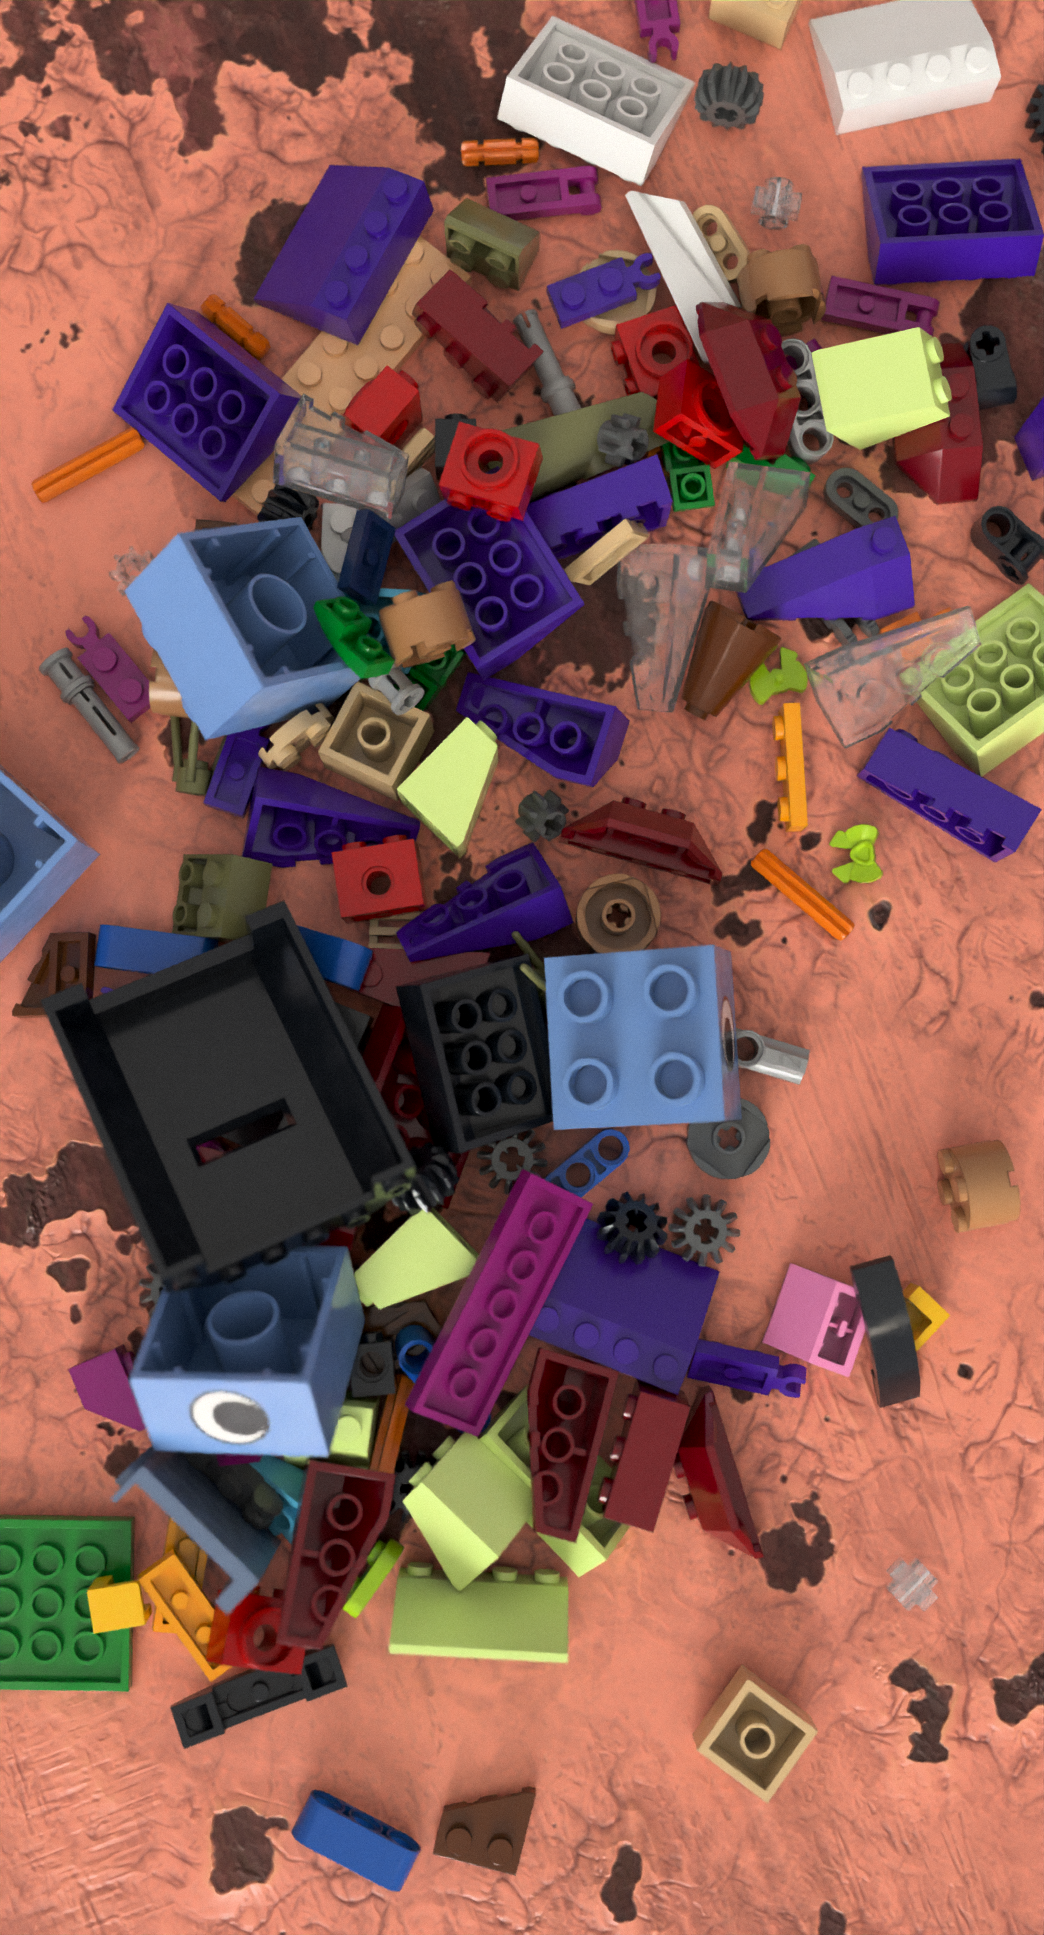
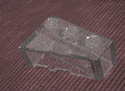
[273,393,409,519]
[705,461,811,593]

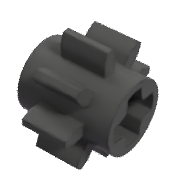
[597,413,649,468]
[515,790,569,842]

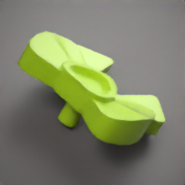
[749,647,808,705]
[829,824,883,883]

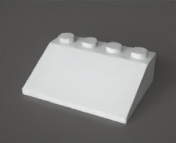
[809,0,1001,135]
[497,16,695,186]

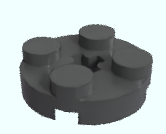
[686,1098,770,1179]

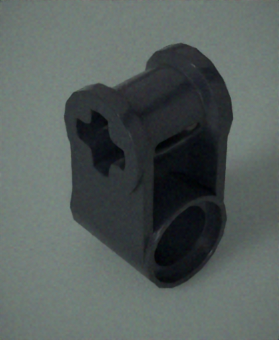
[963,325,1017,410]
[970,506,1044,585]

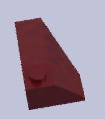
[276,1460,396,1650]

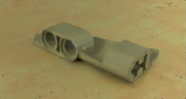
[486,392,669,503]

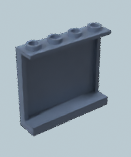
[110,1445,281,1615]

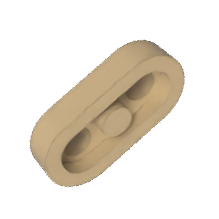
[692,205,750,284]

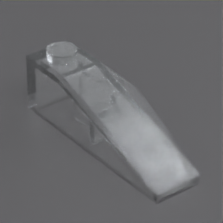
[617,544,713,712]
[804,605,981,749]

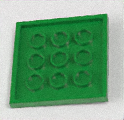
[0,1515,135,1691]

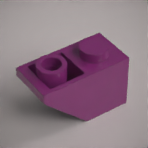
[68,1344,146,1431]

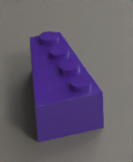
[526,455,673,560]
[857,728,1042,863]

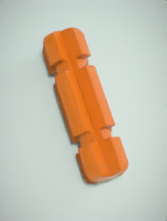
[461,137,539,166]
[201,294,271,360]

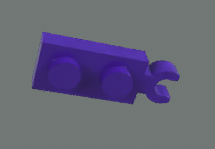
[546,253,661,329]
[203,724,272,819]
[687,1339,806,1398]

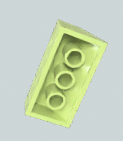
[476,1384,631,1577]

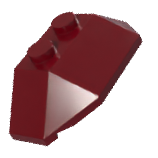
[696,302,801,460]
[892,343,983,505]
[559,797,723,886]
[673,1385,764,1559]

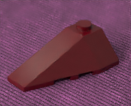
[527,1348,619,1543]

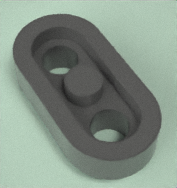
[824,468,898,528]

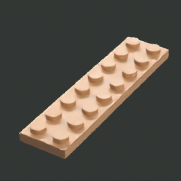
[232,236,472,516]

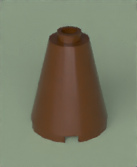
[680,601,781,720]

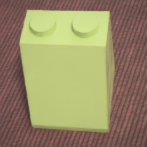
[811,327,952,450]
[397,717,498,858]
[354,1207,479,1309]
[283,1390,380,1470]
[403,1432,532,1592]

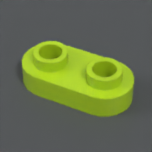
[342,1537,405,1618]

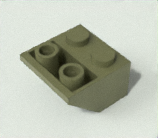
[444,198,540,291]
[172,854,272,943]

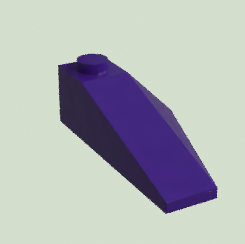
[733,516,915,621]
[242,767,420,868]
[396,842,574,962]

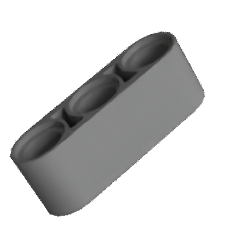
[781,338,834,465]

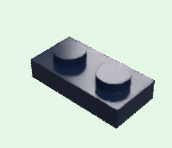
[337,509,396,605]

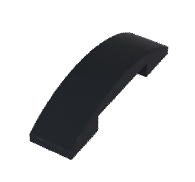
[849,1255,920,1408]
[170,1643,348,1749]

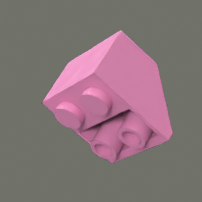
[762,1263,865,1377]

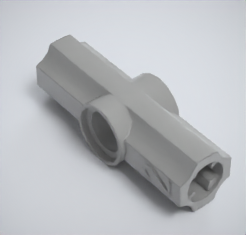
[736,1028,810,1085]

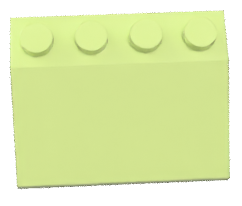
[899,583,1044,777]
[389,1562,568,1663]

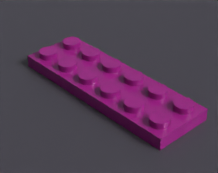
[404,1169,593,1437]

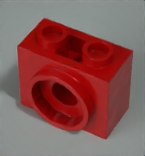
[610,305,699,400]
[653,359,744,469]
[341,365,423,468]
[438,422,543,522]
[331,835,428,924]
[206,1586,306,1675]

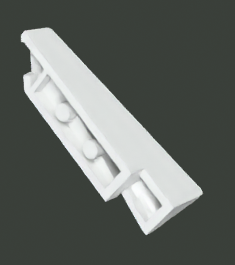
[625,191,742,364]

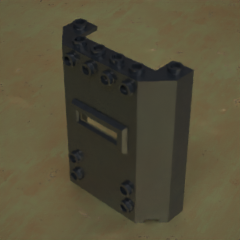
[40,900,416,1293]

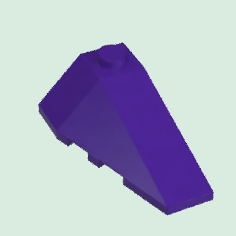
[456,672,630,787]

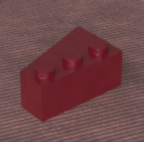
[412,269,544,403]
[343,948,491,1007]
[597,1378,690,1533]

